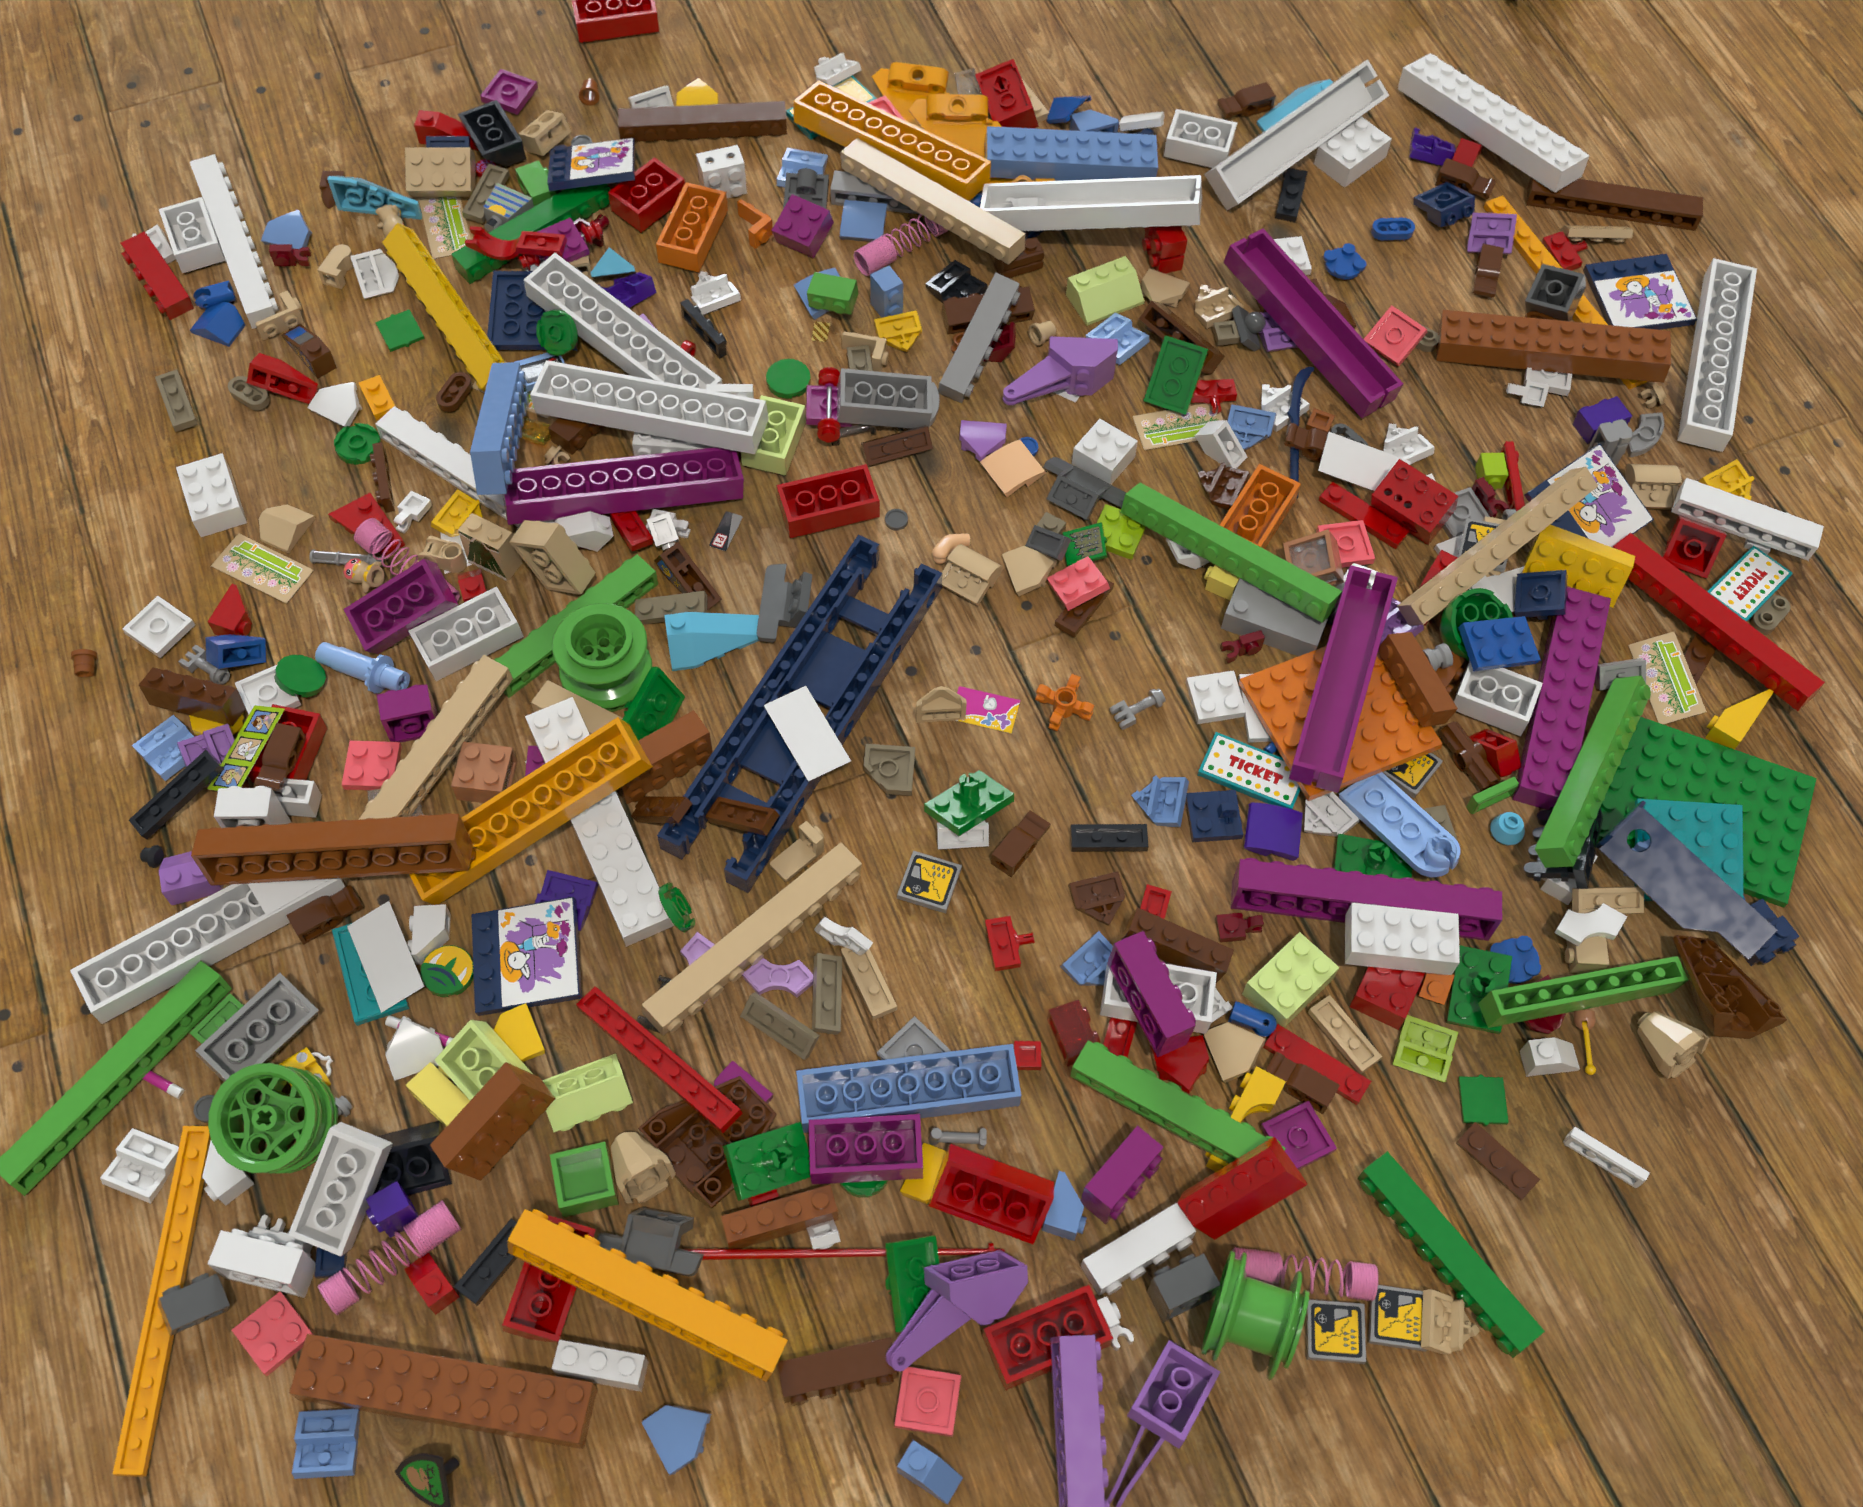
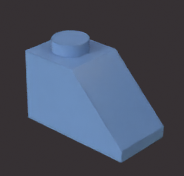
[1070,110,1119,133]
[1042,1171,1087,1241]
[897,1440,963,1505]

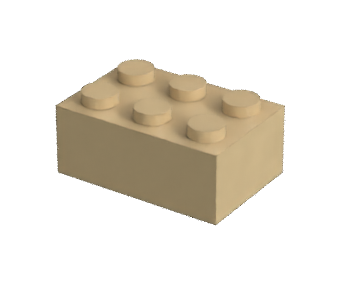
[405,147,476,197]
[509,520,596,594]

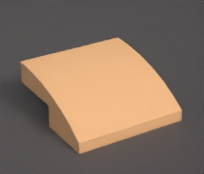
[980,440,1046,497]

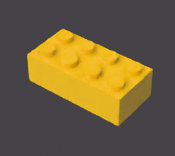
[1522,524,1635,608]

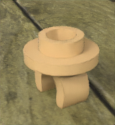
[1641,384,1667,408]
[544,445,570,465]

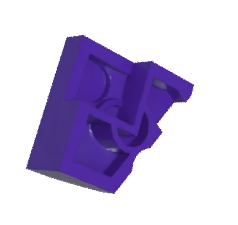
[1409,127,1456,166]
[599,272,657,308]

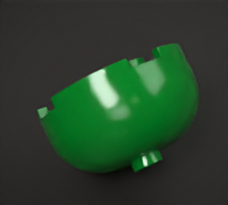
[1439,588,1513,662]

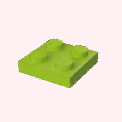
[1097,504,1147,560]

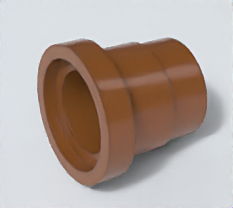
[579,79,600,106]
[71,649,97,678]

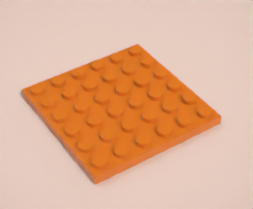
[1239,646,1443,801]

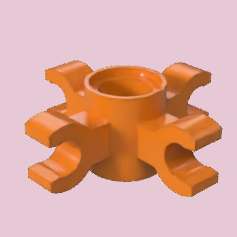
[1035,674,1095,731]

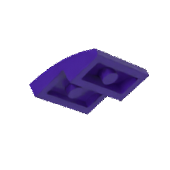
[1244,802,1303,861]
[535,870,599,931]

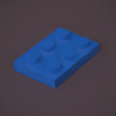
[1458,616,1541,671]

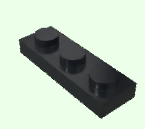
[1275,168,1308,223]
[680,298,727,359]
[1070,824,1149,852]
[454,1218,517,1306]

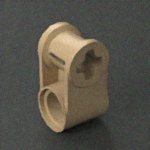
[418,536,467,573]

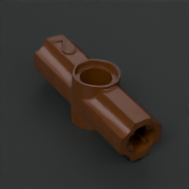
[1439,721,1501,792]

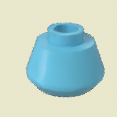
[1490,812,1525,845]

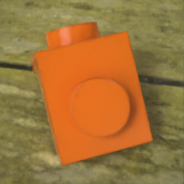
[1418,973,1455,1005]

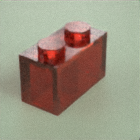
[1047,999,1101,1067]

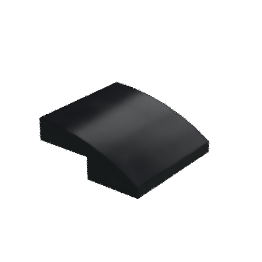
[925,260,988,303]

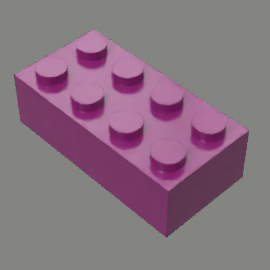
[343,559,458,654]
[1107,931,1196,1057]
[809,1114,923,1184]

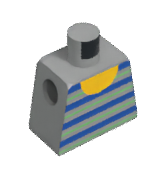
[483,183,534,232]

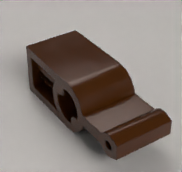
[1217,82,1276,118]
[1435,158,1496,199]
[1472,244,1504,298]
[1284,423,1328,463]
[254,723,306,792]
[991,810,1051,878]
[286,885,364,945]
[1265,1052,1340,1115]

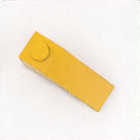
[1705,689,1774,749]

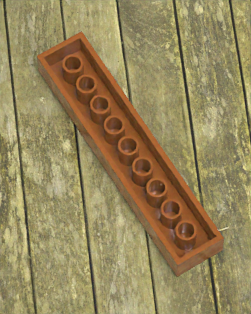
[1436,310,1671,383]
[191,813,473,886]
[289,1334,598,1449]

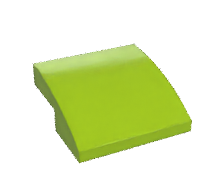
[1392,1015,1459,1083]

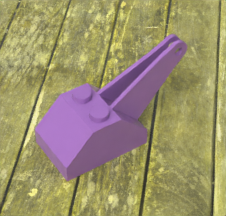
[1003,337,1118,405]
[886,1250,1028,1371]
[1107,1340,1220,1507]

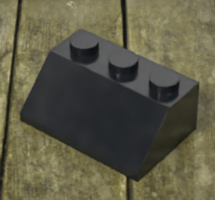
[458,100,526,166]
[373,1121,452,1195]

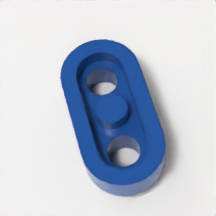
[1371,218,1415,240]

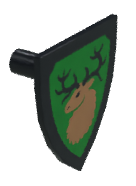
[395,1453,459,1507]

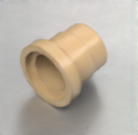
[1028,321,1056,346]

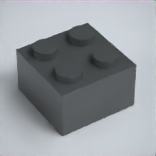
[1525,264,1586,321]
[1147,1254,1221,1323]

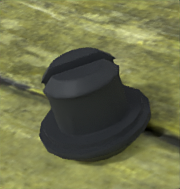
[140,845,164,868]

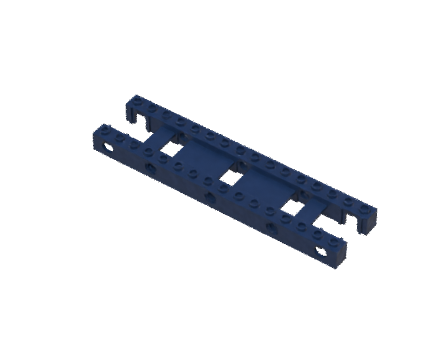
[657,534,942,893]

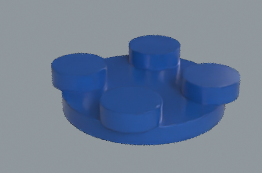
[1323,243,1366,279]
[1490,936,1541,984]

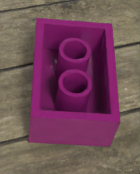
[1081,1125,1164,1224]

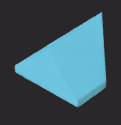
[591,247,635,278]

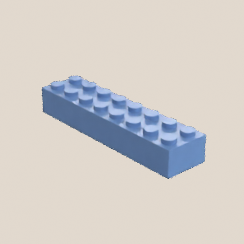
[985,126,1158,181]
[470,362,529,495]
[796,1044,1021,1133]

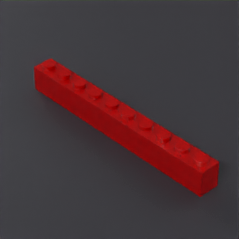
[1613,532,1825,711]

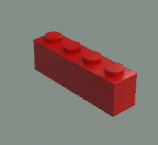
[121,231,194,320]

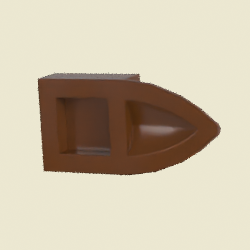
[319,171,345,209]

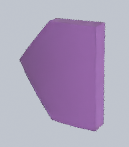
[960,420,1007,461]

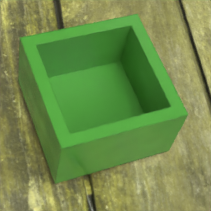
[550,1142,619,1218]

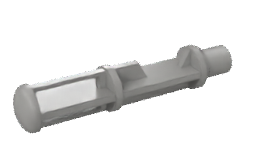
[309,549,384,567]

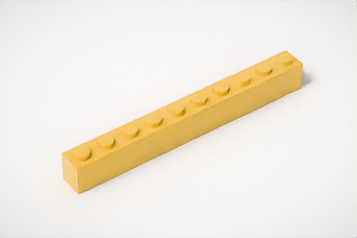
[382,223,505,392]

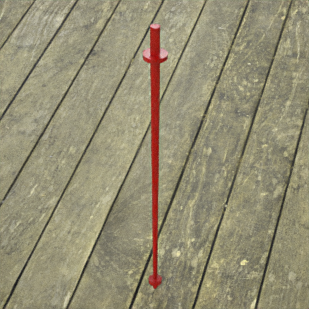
[683,1243,1005,1260]

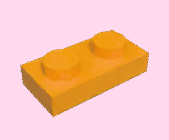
[359,375,395,421]

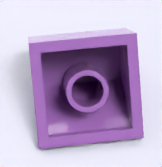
[159,851,224,905]

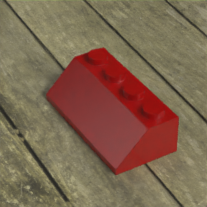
[1177,1136,1308,1240]
[929,1144,1054,1245]
[502,1215,596,1343]

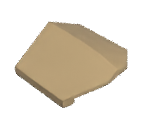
[259,504,315,553]
[916,686,967,723]

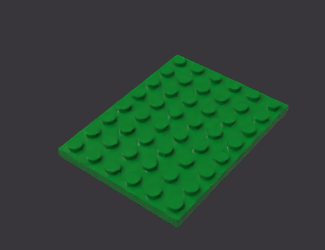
[1598,717,1817,908]

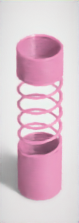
[854,214,949,276]
[354,518,460,610]
[318,1201,461,1316]
[1233,1247,1378,1301]

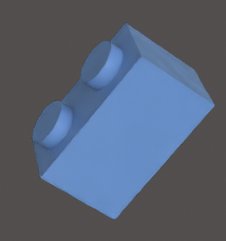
[870,266,903,318]

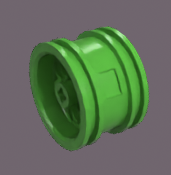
[208,1063,338,1174]

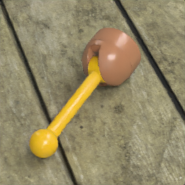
[1573,1010,1596,1075]

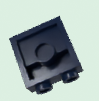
[1413,182,1475,227]
[1743,898,1800,967]

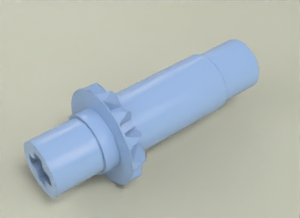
[315,642,410,693]

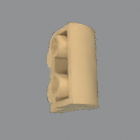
[1625,464,1682,510]
[942,544,1004,606]

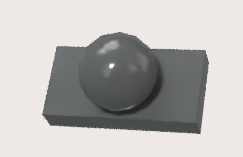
[1232,305,1266,352]
[1025,525,1072,561]

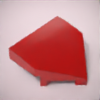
[1150,1035,1209,1093]

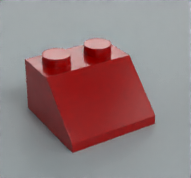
[1662,515,1727,578]

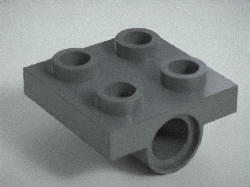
[783,168,829,209]

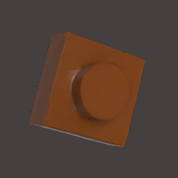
[1305,408,1335,432]

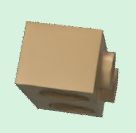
[519,110,571,156]

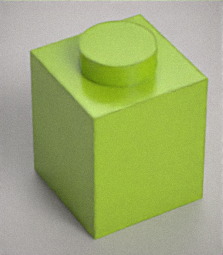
[1475,453,1508,490]

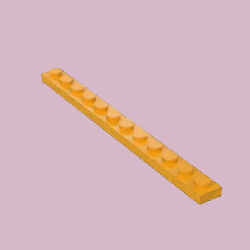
[1483,195,1648,390]
[113,1126,211,1477]

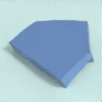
[261,210,313,249]
[1227,404,1276,450]
[1131,775,1189,827]
[1060,931,1113,986]
[641,1405,711,1475]

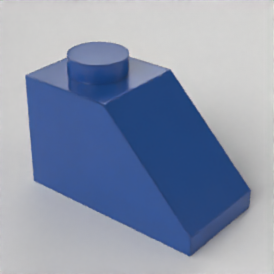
[205,634,266,669]

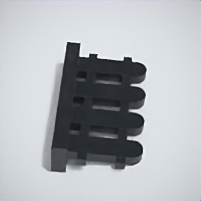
[1524,806,1603,889]

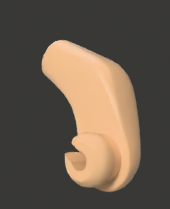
[932,534,970,564]

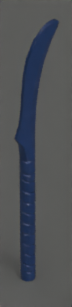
[1287,367,1314,499]

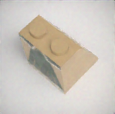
[458,513,524,582]

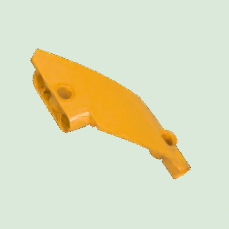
[872,62,963,129]
[909,94,1055,191]

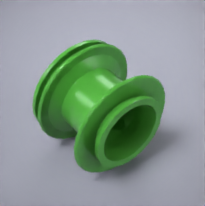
[552,603,652,712]
[1201,1251,1310,1380]

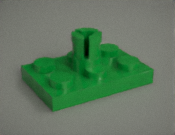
[1144,335,1209,415]
[622,666,685,741]
[924,770,1014,836]
[1333,833,1412,879]
[1446,945,1512,1034]
[723,1122,811,1201]
[885,1235,939,1332]

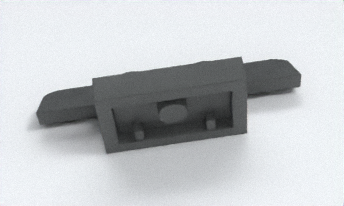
[1043,457,1126,520]
[756,564,813,642]
[597,1207,704,1277]

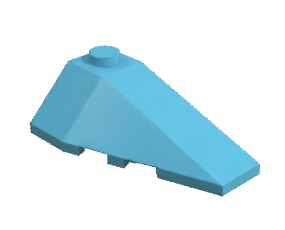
[1256,79,1333,132]
[328,176,423,220]
[664,612,760,671]

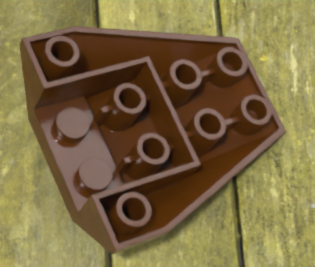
[1673,935,1787,1039]
[638,1076,777,1209]

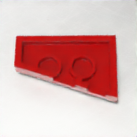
[328,493,405,557]

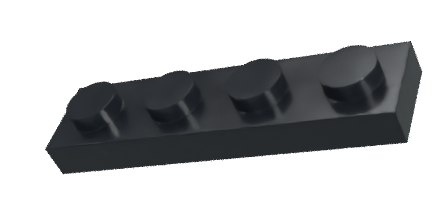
[129,750,224,839]

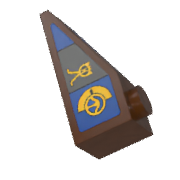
[282,324,337,379]
[654,542,722,610]

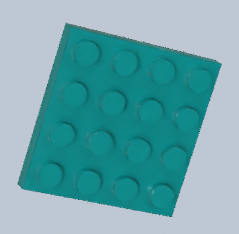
[1635,799,1744,902]

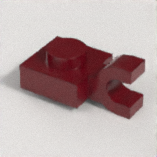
[269,244,311,266]
[1472,477,1509,518]
[1220,630,1265,663]
[1216,912,1264,943]

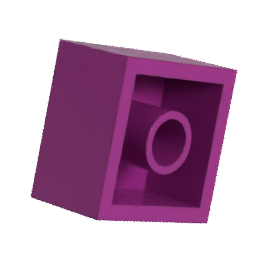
[771,194,834,259]
[377,684,438,743]

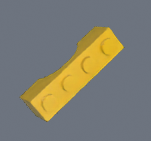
[1205,1066,1286,1172]

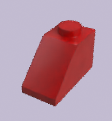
[1452,138,1483,168]
[457,568,487,603]
[207,584,252,636]
[1469,729,1522,777]
[404,1253,459,1315]

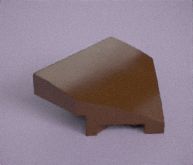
[1197,462,1250,510]
[1068,871,1125,925]

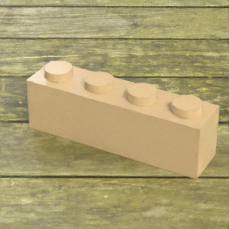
[531,680,623,734]

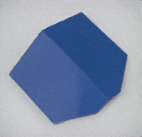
[1047,95,1092,124]
[190,302,246,347]

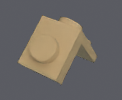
[255,291,304,340]
[842,331,889,372]
[770,821,824,882]

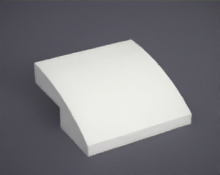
[100,1128,179,1204]

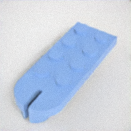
[1339,772,1460,877]

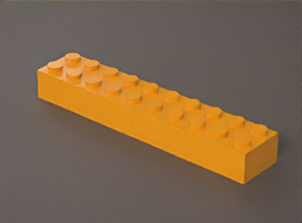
[793,81,991,201]
[409,717,652,905]
[507,1209,788,1382]

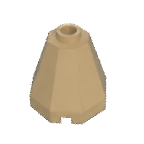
[1637,1012,1710,1078]
[611,1132,676,1203]

